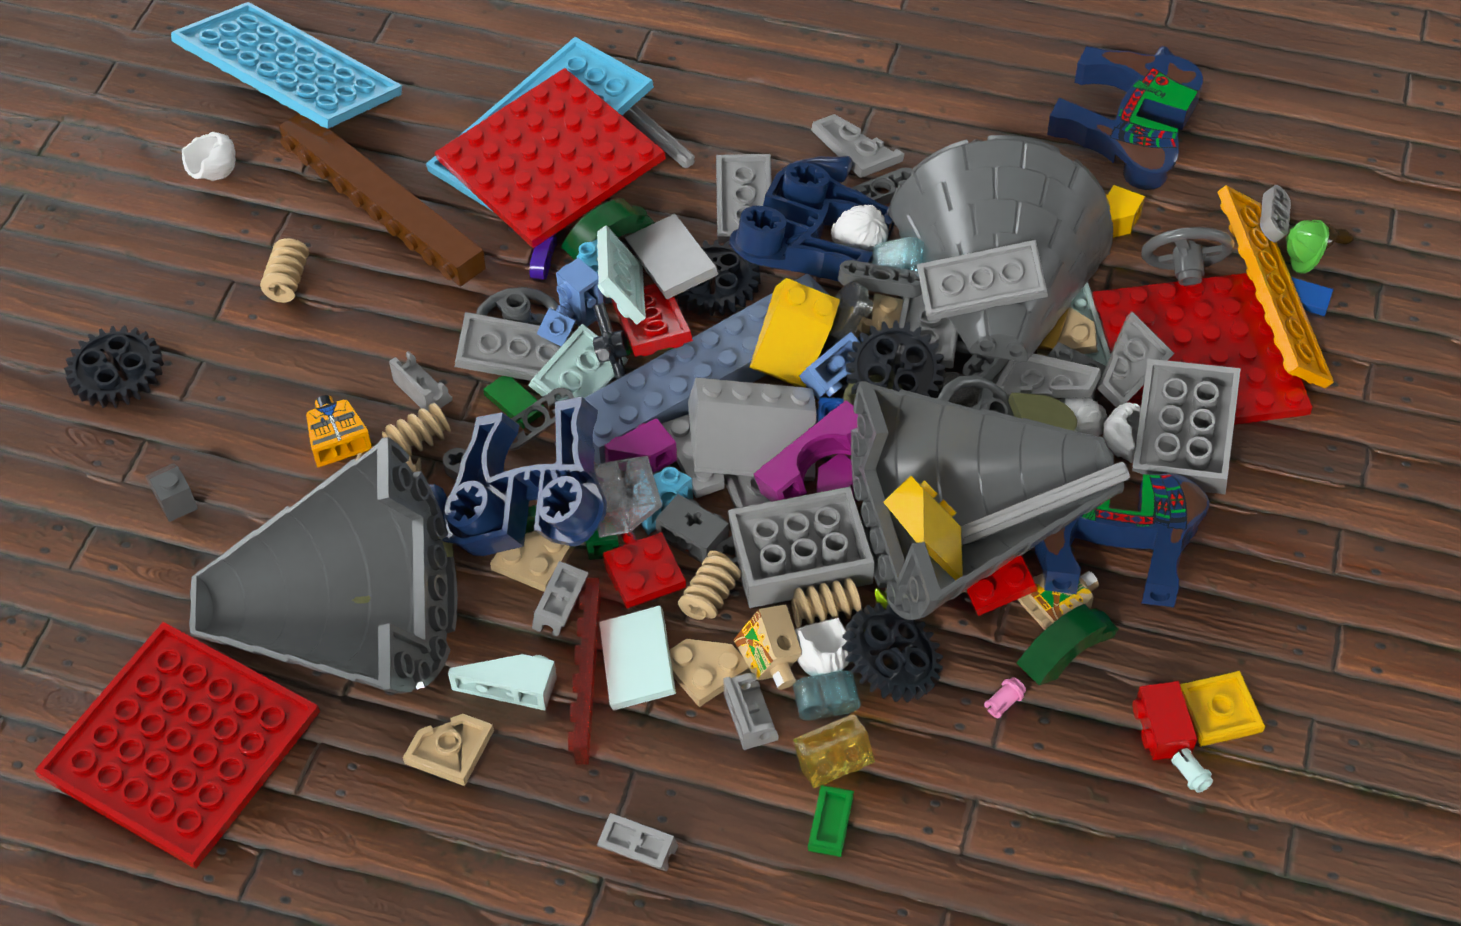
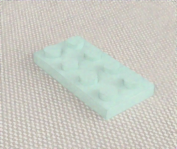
[597,225,646,325]

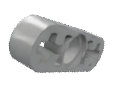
[1260,185,1291,243]

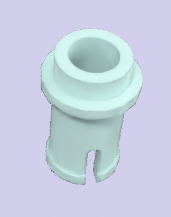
[1171,748,1213,793]

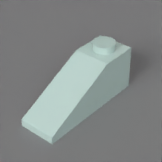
[448,654,557,711]

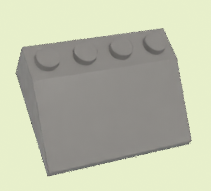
[1132,359,1241,494]
[688,378,816,481]
[728,487,874,608]

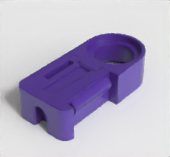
[529,234,557,280]

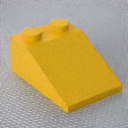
[749,278,840,388]
[883,476,963,581]

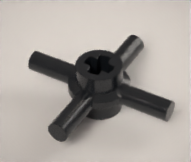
[593,302,630,380]

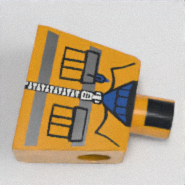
[306,395,372,468]

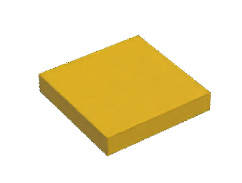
[1180,671,1265,747]

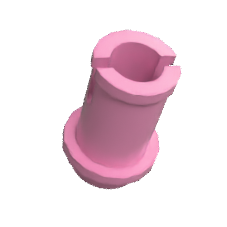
[984,677,1026,718]

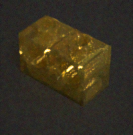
[793,714,875,788]

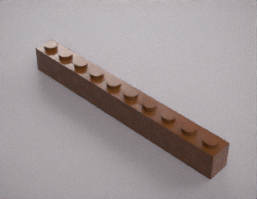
[279,113,486,287]

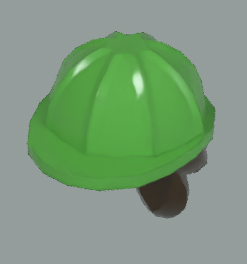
[1286,220,1354,273]

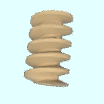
[260,238,309,303]
[382,403,451,456]
[678,550,741,620]
[791,578,861,628]

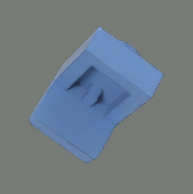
[537,305,577,346]

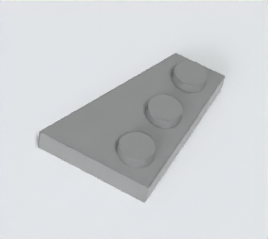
[811,114,905,178]
[1097,312,1174,408]
[996,353,1101,398]
[662,414,725,498]

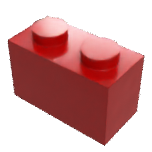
[1132,681,1197,761]

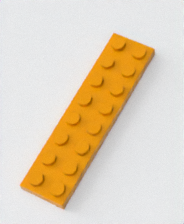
[1218,185,1334,389]

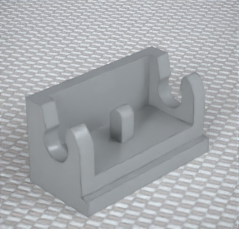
[389,351,452,412]
[532,561,588,636]
[723,673,778,750]
[597,813,678,871]

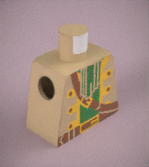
[1017,571,1099,630]
[734,604,801,690]

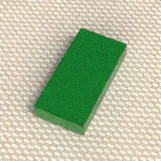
[483,376,545,429]
[808,785,854,857]

